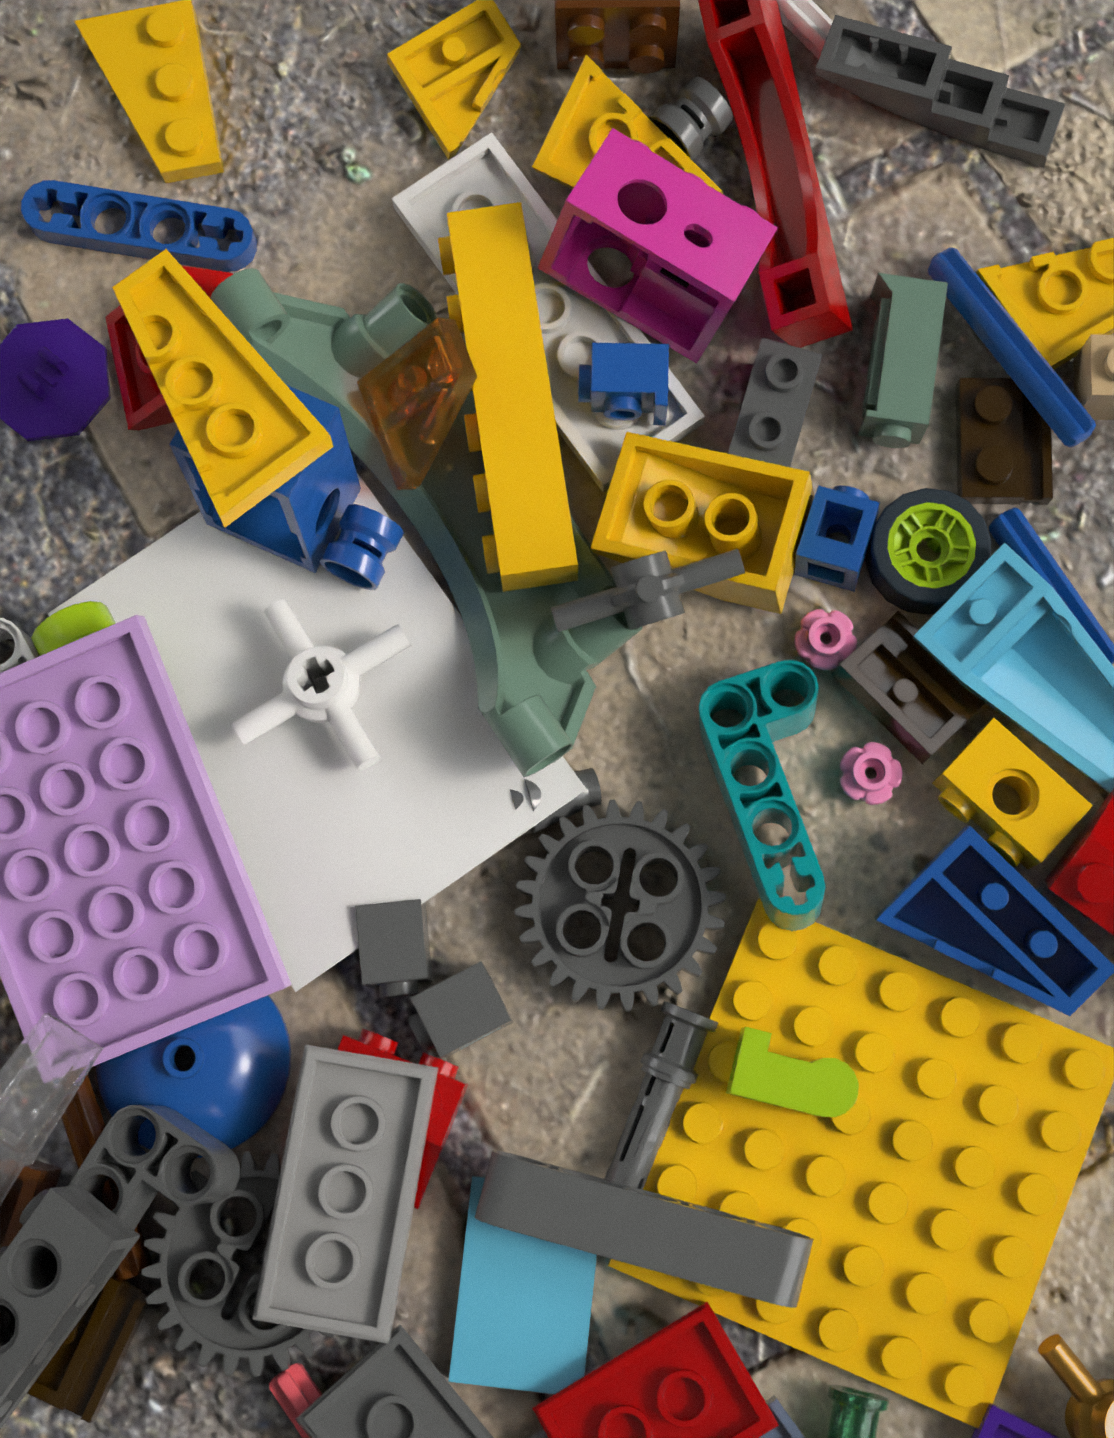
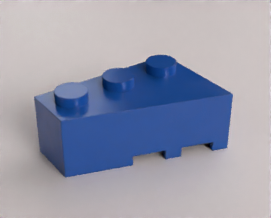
[874,826,1114,1016]

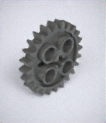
[515,800,726,1012]
[141,1152,335,1377]

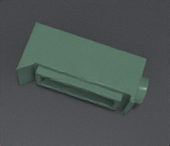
[858,273,948,448]

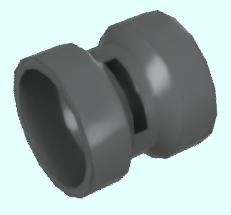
[649,76,733,161]

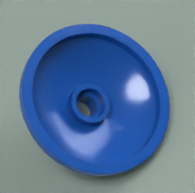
[96,995,291,1158]

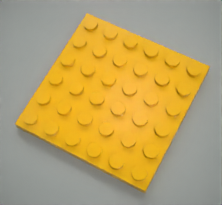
[608,898,1114,1429]

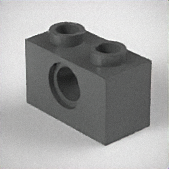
[728,338,823,467]

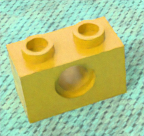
[932,718,1093,870]

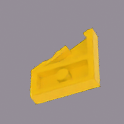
[387,0,521,160]

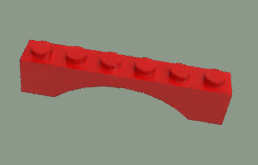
[698,0,853,348]

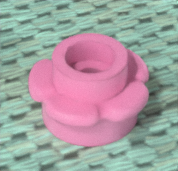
[794,609,857,670]
[840,742,903,805]

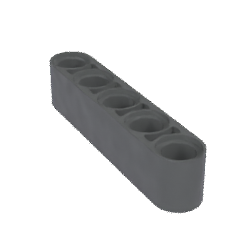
[475,1150,814,1308]

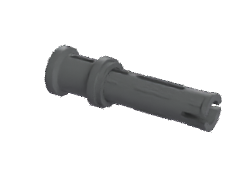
[604,1001,719,1189]

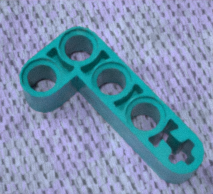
[699,660,826,931]

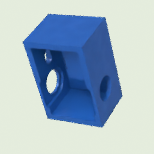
[169,385,361,573]

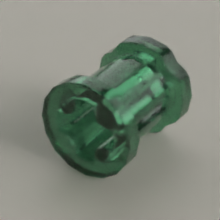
[827,1385,889,1438]

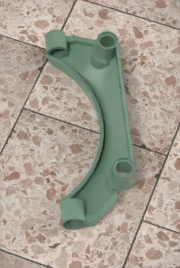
[211,268,643,777]

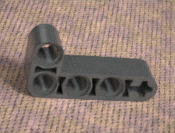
[1,1105,240,1338]

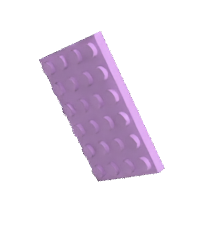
[0,615,292,1086]

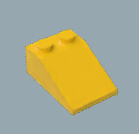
[591,432,814,614]

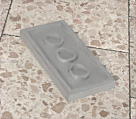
[253,1045,438,1343]

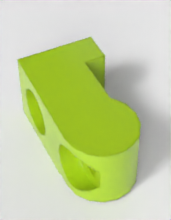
[726,1027,859,1117]

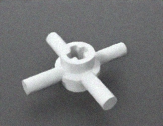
[231,599,411,771]

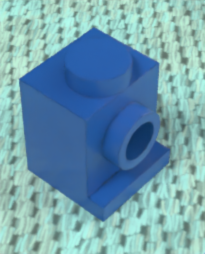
[578,342,669,425]
[795,485,880,592]

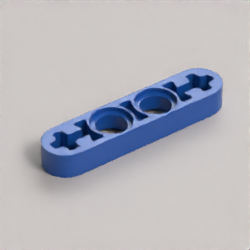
[21,180,257,272]

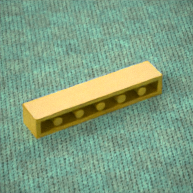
[438,202,578,592]

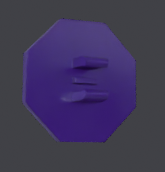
[0,318,111,441]

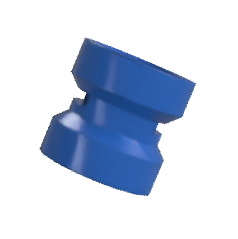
[319,504,404,590]

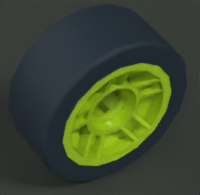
[865,488,991,615]

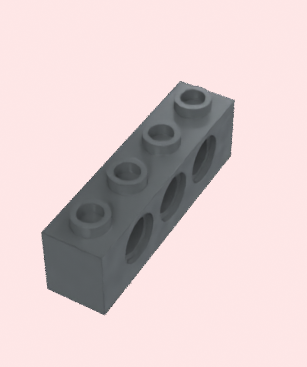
[0,1185,140,1429]

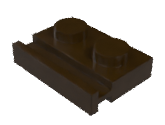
[956,378,1053,505]
[832,610,985,765]
[27,1274,153,1423]

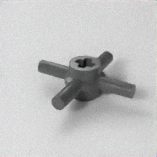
[551,549,745,632]

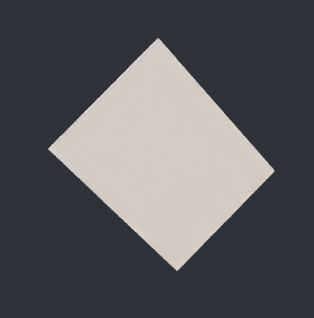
[47,473,587,992]

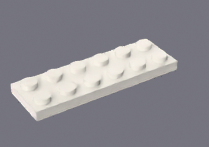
[392,132,705,492]

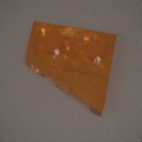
[357,318,477,490]

